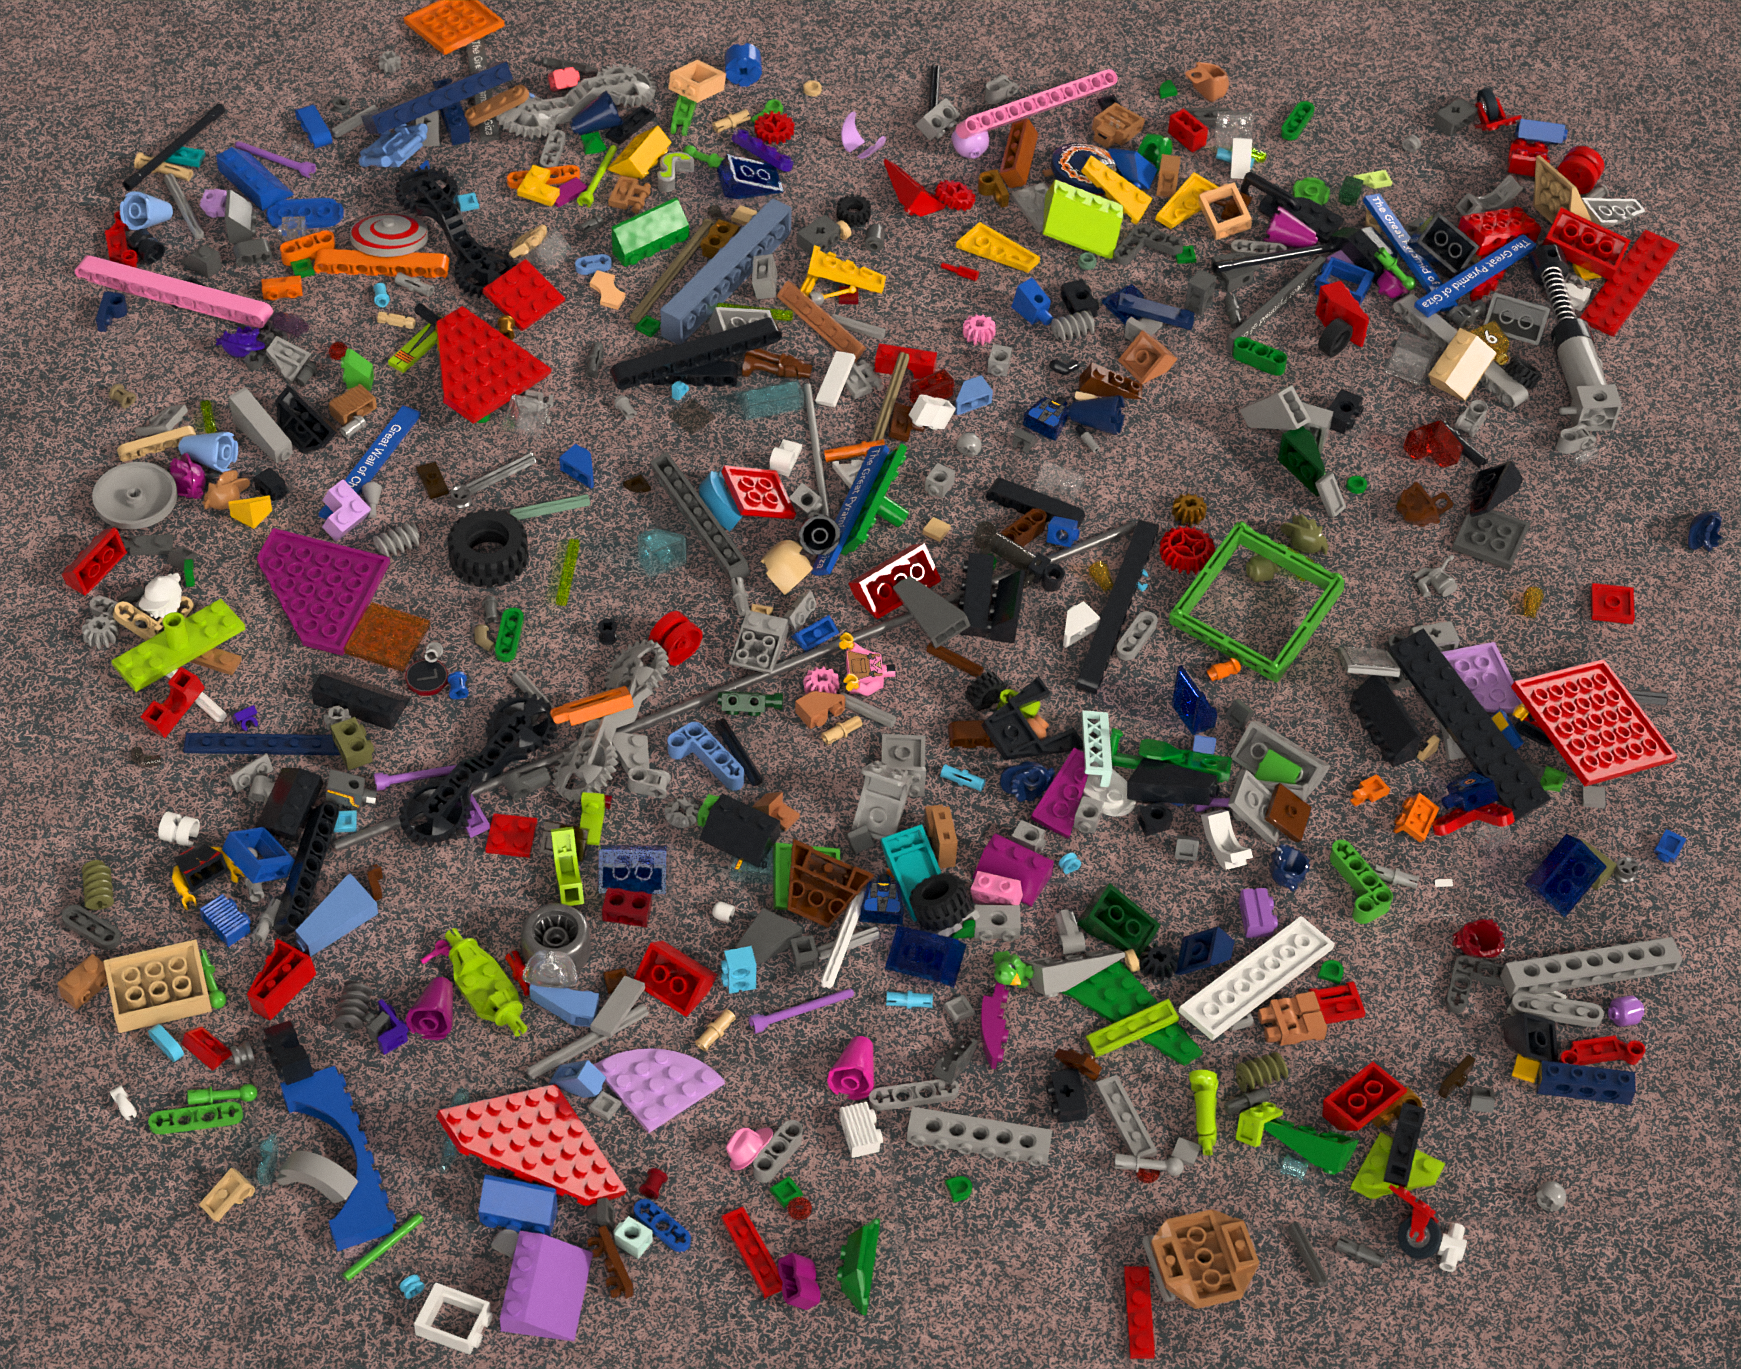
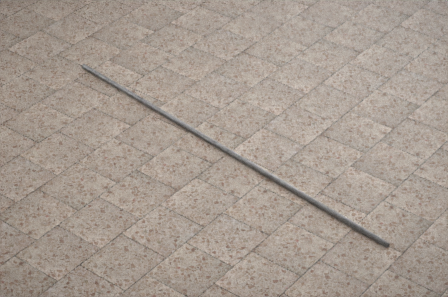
[332,522,1136,852]

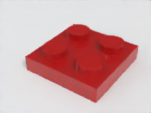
[1590,583,1635,624]
[485,813,538,858]

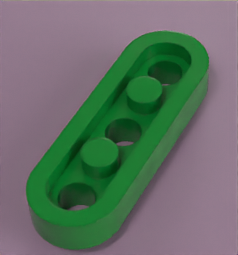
[1280,101,1315,141]
[495,608,524,662]

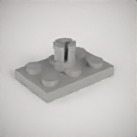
[1011,182,1049,232]
[1228,769,1280,844]

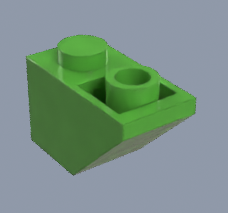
[341,348,374,391]

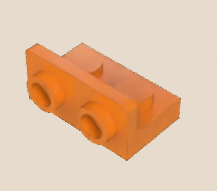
[261,275,303,300]
[1393,792,1439,842]

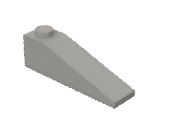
[1581,198,1645,227]

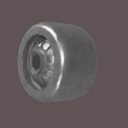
[521,903,591,979]

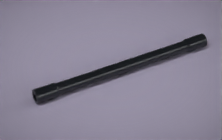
[122,103,225,191]
[1212,241,1340,273]

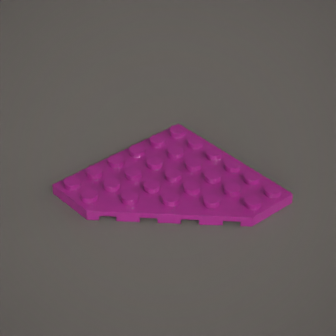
[257,528,390,656]

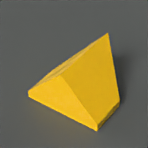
[228,495,272,529]

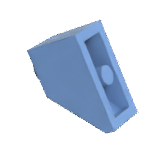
[955,375,993,415]
[549,1060,606,1098]

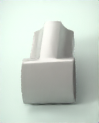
[248,775,275,804]
[1054,909,1086,955]

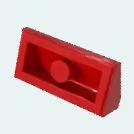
[181,1027,232,1071]

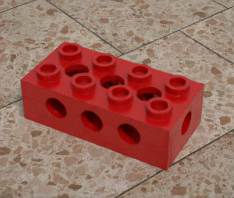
[1458,207,1542,256]

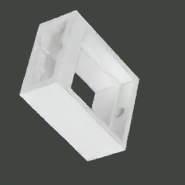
[414,1282,493,1355]

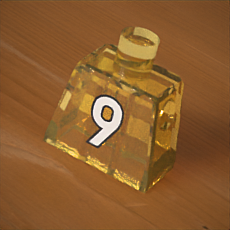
[1469,321,1509,365]

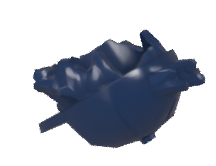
[1688,510,1722,552]
[1000,761,1055,802]
[1269,844,1310,891]

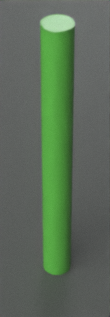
[342,1213,424,1281]

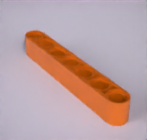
[314,249,450,278]

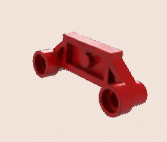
[105,210,138,268]
[1559,1035,1646,1065]

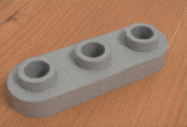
[1116,611,1158,660]

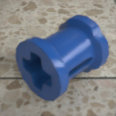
[447,671,469,699]

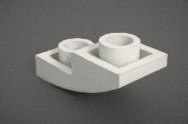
[1230,138,1252,179]

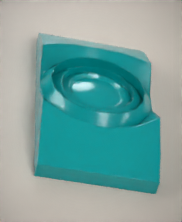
[880,824,941,922]

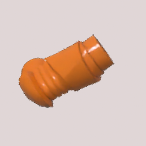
[1206,658,1241,682]

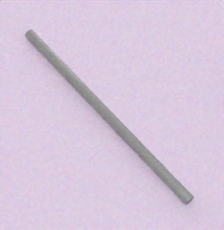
[803,384,830,517]

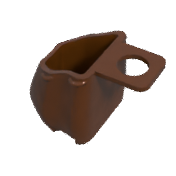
[1396,482,1454,527]

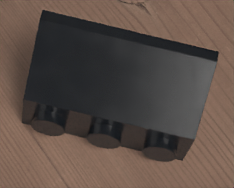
[1407,211,1479,279]
[986,570,1025,644]
[255,768,324,843]
[700,793,780,868]

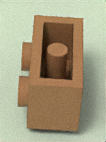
[57,954,108,1010]

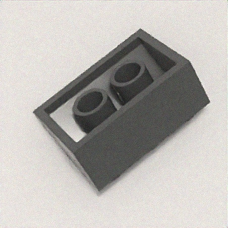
[1482,292,1551,346]

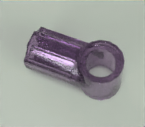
[271,311,309,338]

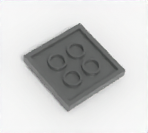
[1452,509,1531,570]

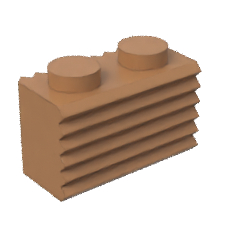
[329,384,377,426]

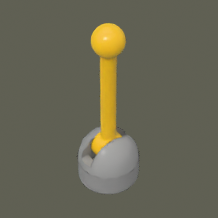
[809,286,856,306]

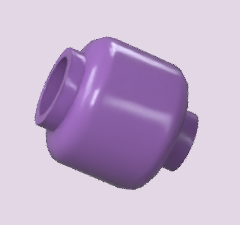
[1608,995,1644,1027]

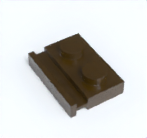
[539,820,590,862]

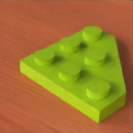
[1350,1132,1445,1199]

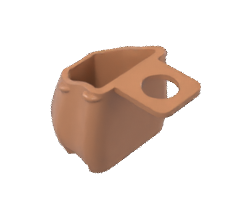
[1185,62,1229,102]

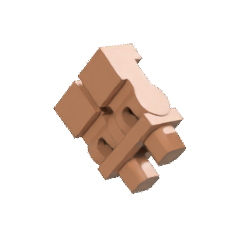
[1258,991,1327,1046]

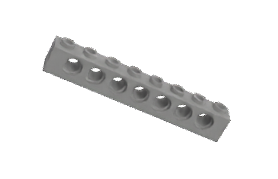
[1500,937,1683,999]

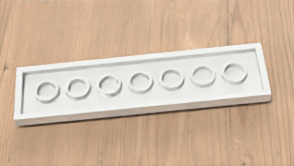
[1179,916,1335,1041]

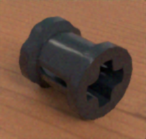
[598,619,617,645]

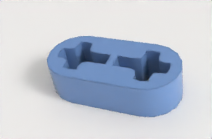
[575,254,611,275]

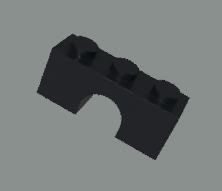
[262,1020,314,1085]

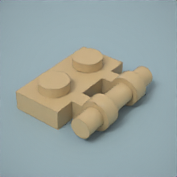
[509,225,547,259]

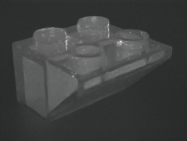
[1385,331,1440,386]

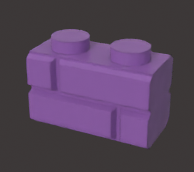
[1239,888,1278,938]

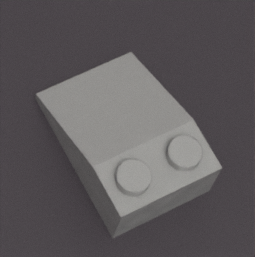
[708,307,772,334]

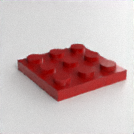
[482,259,566,332]
[721,465,796,520]

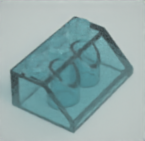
[735,380,804,421]

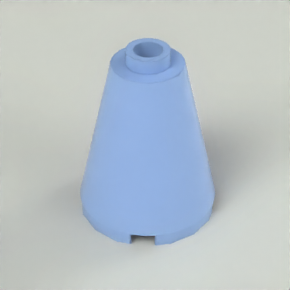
[120,191,173,230]
[178,432,238,472]

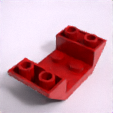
[1507,138,1550,177]

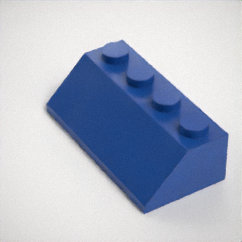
[216,147,294,211]

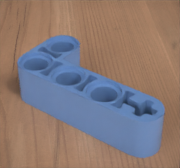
[667,722,744,791]

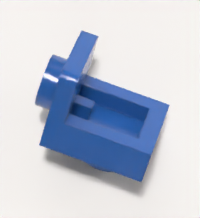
[1654,829,1686,863]

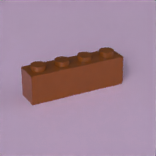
[999,118,1039,188]

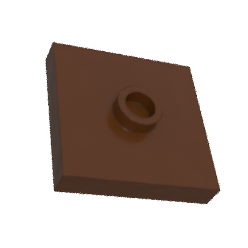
[1264,783,1312,842]

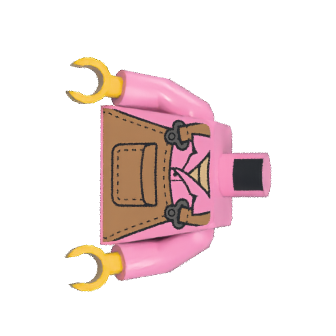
[839,632,895,696]

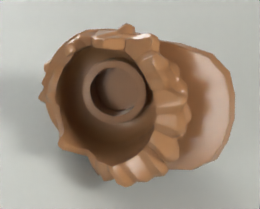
[202,470,250,510]

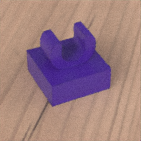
[231,705,258,732]

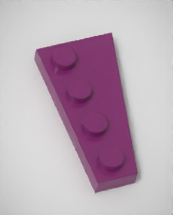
[1031,748,1092,839]

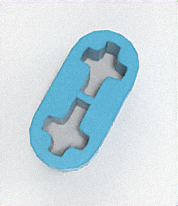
[148,1024,184,1062]

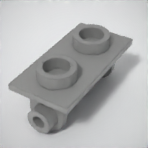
[782,589,817,632]
[226,753,274,792]

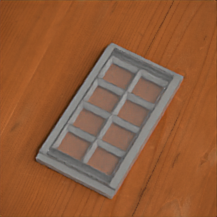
[1338,647,1400,677]

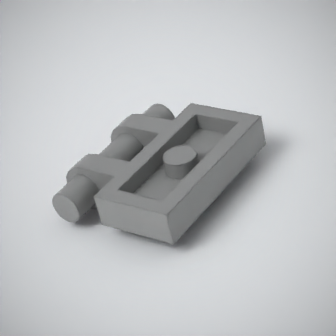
[845,359,884,399]

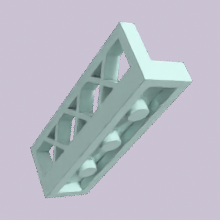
[1082,710,1112,787]

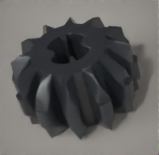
[1139,943,1178,982]

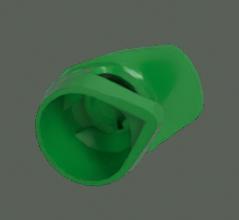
[1137,134,1173,175]

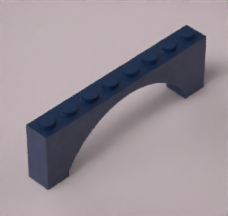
[361,61,513,134]

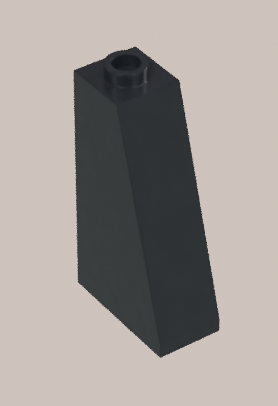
[1127,757,1220,806]

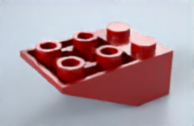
[1315,281,1369,347]

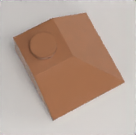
[1118,330,1177,384]

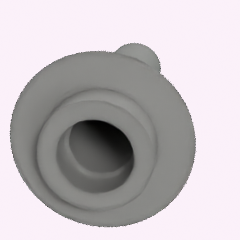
[362,482,382,518]

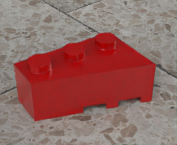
[247,938,317,1021]

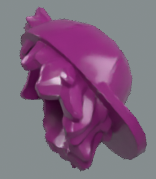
[169,453,206,499]

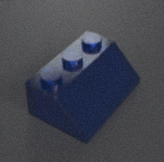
[1524,834,1607,917]
[598,844,667,894]

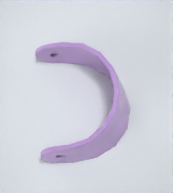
[841,111,886,159]

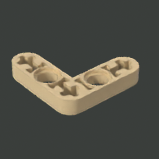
[113,596,193,641]

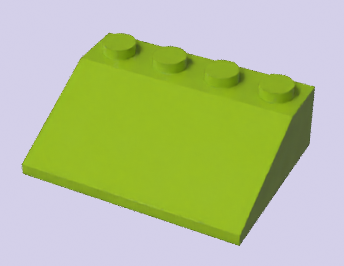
[1042,180,1123,259]

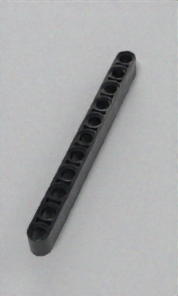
[1076,519,1159,694]

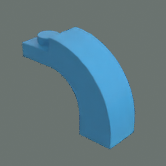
[699,467,743,532]

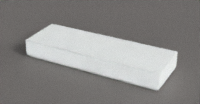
[815,351,856,407]

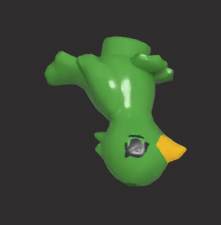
[993,951,1034,988]

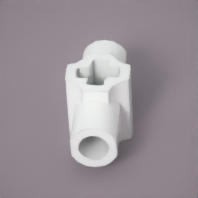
[1438,1223,1467,1272]

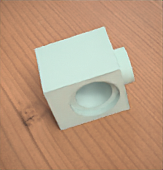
[613,1216,653,1259]

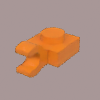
[1350,774,1390,807]

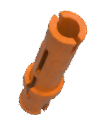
[824,439,885,463]

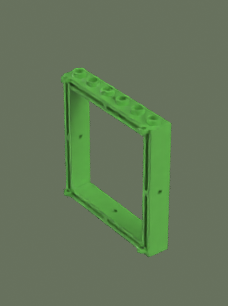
[1169,521,1345,683]

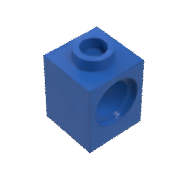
[1047,516,1080,547]

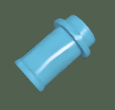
[373,283,390,307]

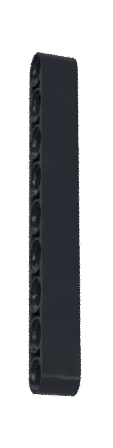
[610,317,782,390]

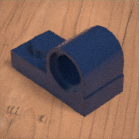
[96,291,128,332]

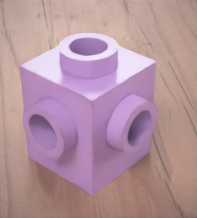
[200,189,227,218]

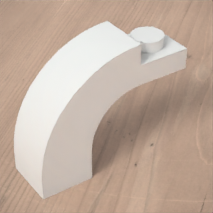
[1201,810,1253,870]

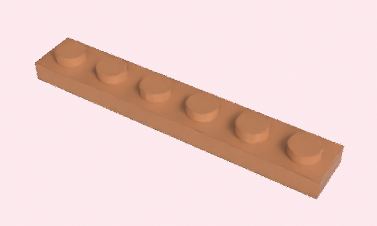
[777,280,866,363]

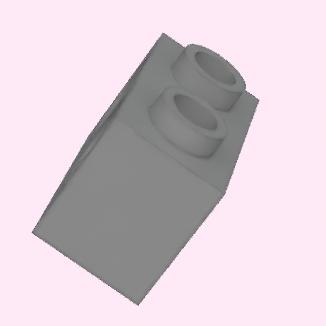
[915,98,961,140]

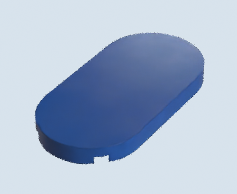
[266,198,344,230]

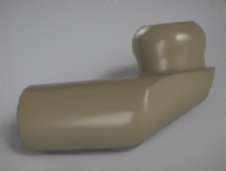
[474,624,496,652]

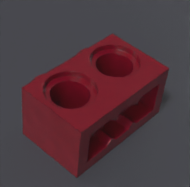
[602,888,652,928]

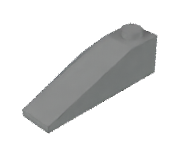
[1023,949,1125,997]

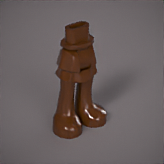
[742,348,813,380]

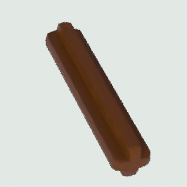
[926,642,984,677]

